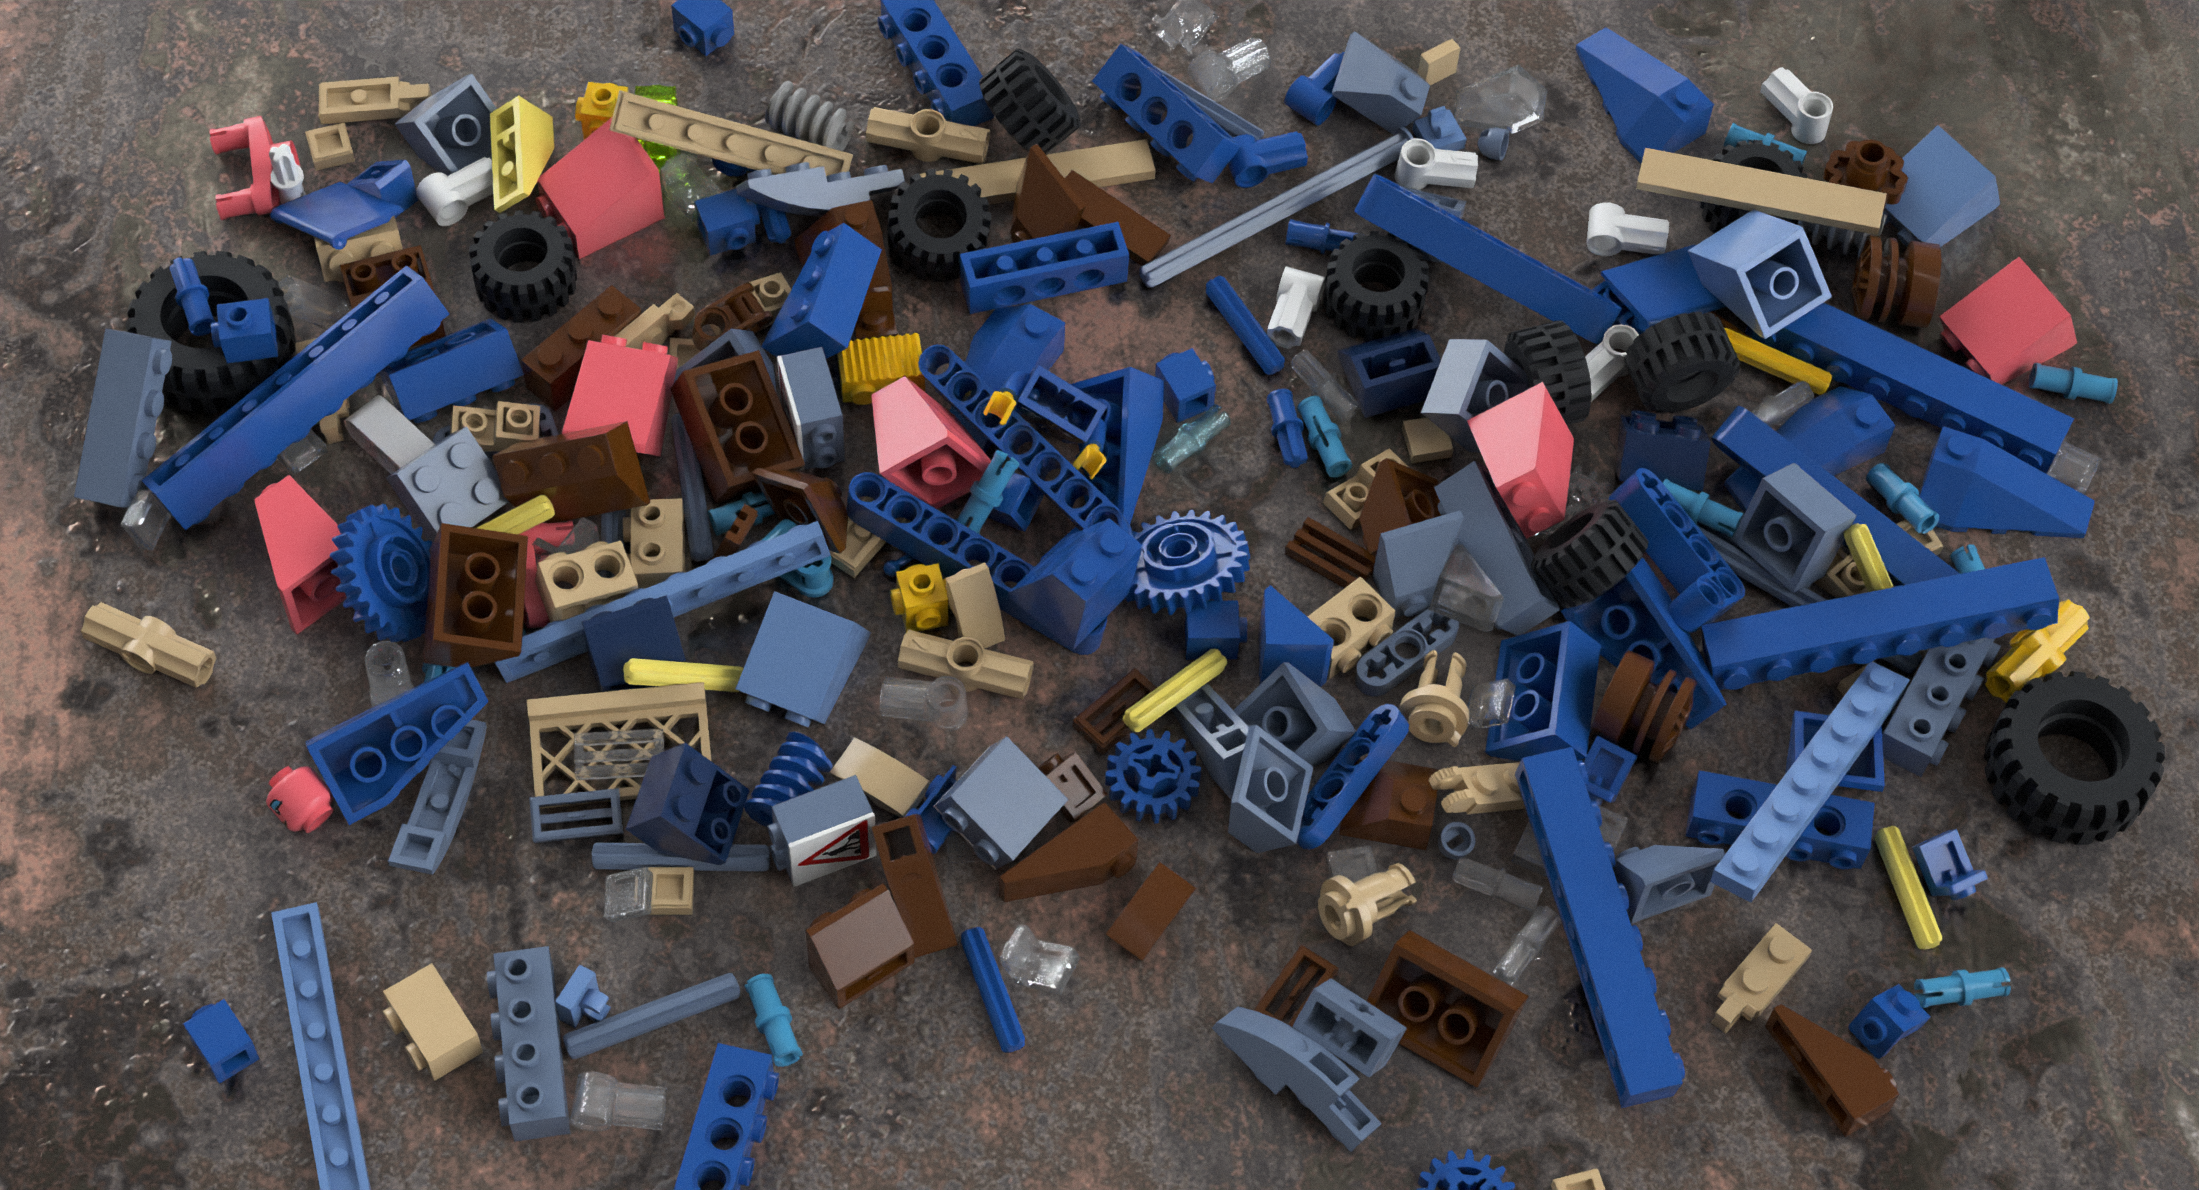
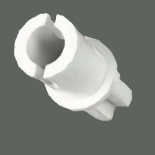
[269,144,306,204]

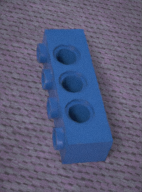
[877,0,994,126]
[1092,43,1241,184]
[960,222,1129,314]
[1686,770,1875,869]
[674,1043,780,1190]

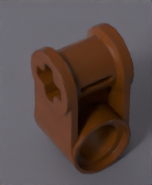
[692,282,774,351]

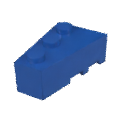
[761,223,882,359]

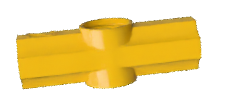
[1985,599,2090,703]

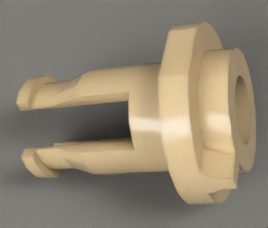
[1399,650,1469,747]
[1318,863,1417,947]

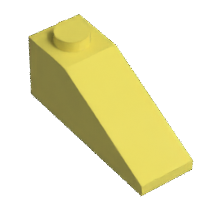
[490,96,554,213]

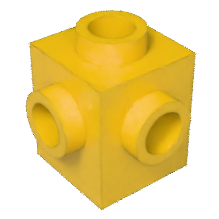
[575,82,628,140]
[890,563,948,633]

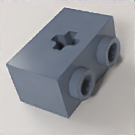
[1292,978,1407,1077]

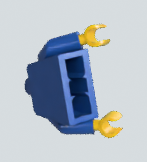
[983,365,1107,479]

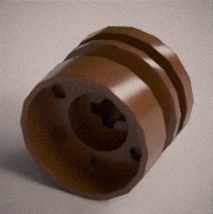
[1852,235,1942,328]
[1590,650,1697,765]

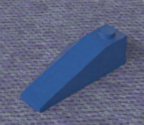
[950,304,1065,452]
[1724,386,1896,513]
[1918,426,2095,538]

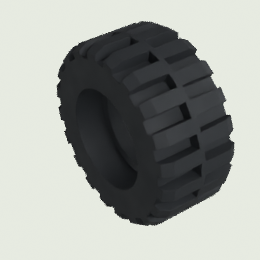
[126,251,296,413]
[1984,671,2166,845]

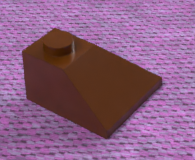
[1010,144,1086,243]
[794,200,893,292]
[1359,458,1458,556]
[752,468,848,554]
[1339,756,1439,850]

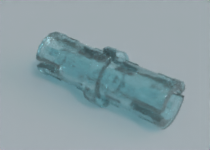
[1153,404,1231,474]

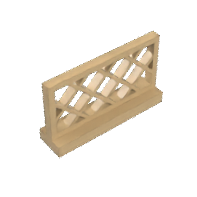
[527,682,712,809]

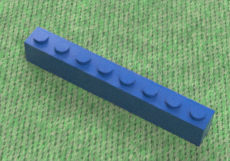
[142,265,449,530]
[1745,302,2074,474]
[1701,557,2059,690]
[1515,747,1685,1108]

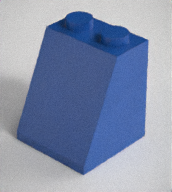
[1008,518,1143,650]

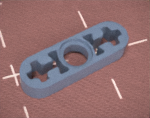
[1355,605,1459,696]

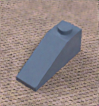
[1171,683,1249,800]

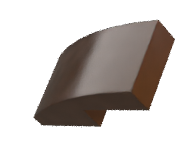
[1106,862,1197,961]

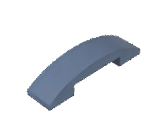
[388,720,487,875]

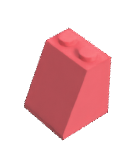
[535,118,665,259]
[1939,257,2077,385]
[562,335,678,457]
[871,376,991,509]
[1467,382,1574,539]
[254,475,347,635]

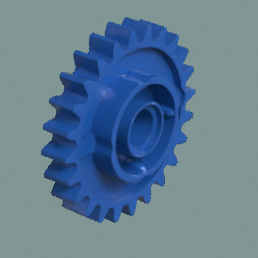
[330,504,432,644]
[1125,510,1251,615]

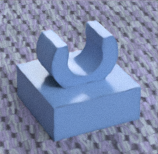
[1412,106,1466,151]
[555,964,611,1028]

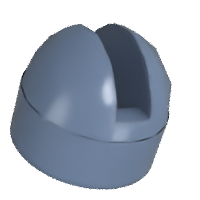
[1477,127,1509,161]
[1437,822,1475,860]

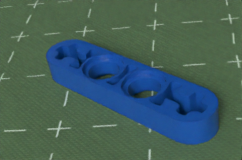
[1297,704,1409,850]

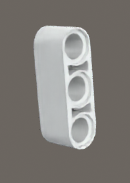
[344,395,435,474]

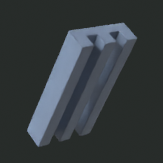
[529,788,624,843]

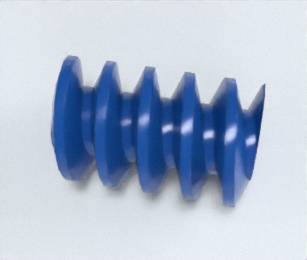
[744,731,833,827]

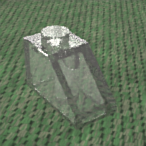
[1453,64,1548,134]

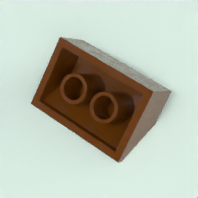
[670,350,805,504]
[493,421,650,523]
[423,523,528,668]
[1367,930,1529,1087]

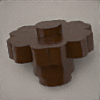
[1823,140,1908,212]

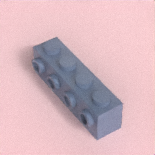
[74,329,172,508]
[1434,461,1560,636]
[1882,638,2001,777]
[487,946,571,1142]

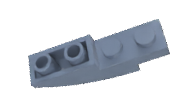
[736,162,905,216]
[1212,1006,1382,1152]

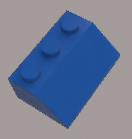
[379,318,524,423]
[1485,621,1601,761]

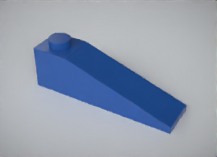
[1575,27,1714,164]
[1071,367,1164,525]
[1561,558,1727,729]
[305,662,489,825]

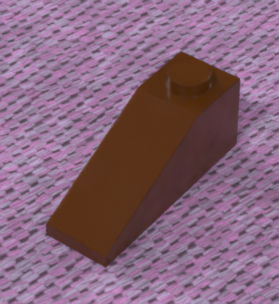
[999,802,1138,902]
[1765,1004,1900,1137]

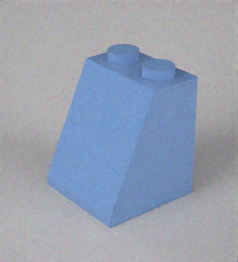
[1882,125,2000,247]
[1688,209,1832,339]
[736,591,871,728]

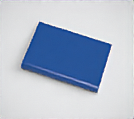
[270,182,404,250]
[1601,244,1727,333]

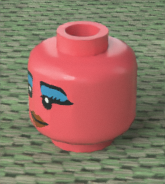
[266,766,334,833]

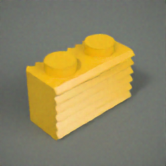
[837,333,925,405]

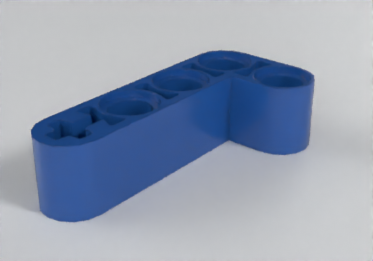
[1609,468,1745,633]

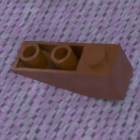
[871,814,958,958]

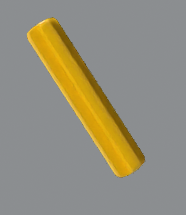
[1724,328,1832,395]

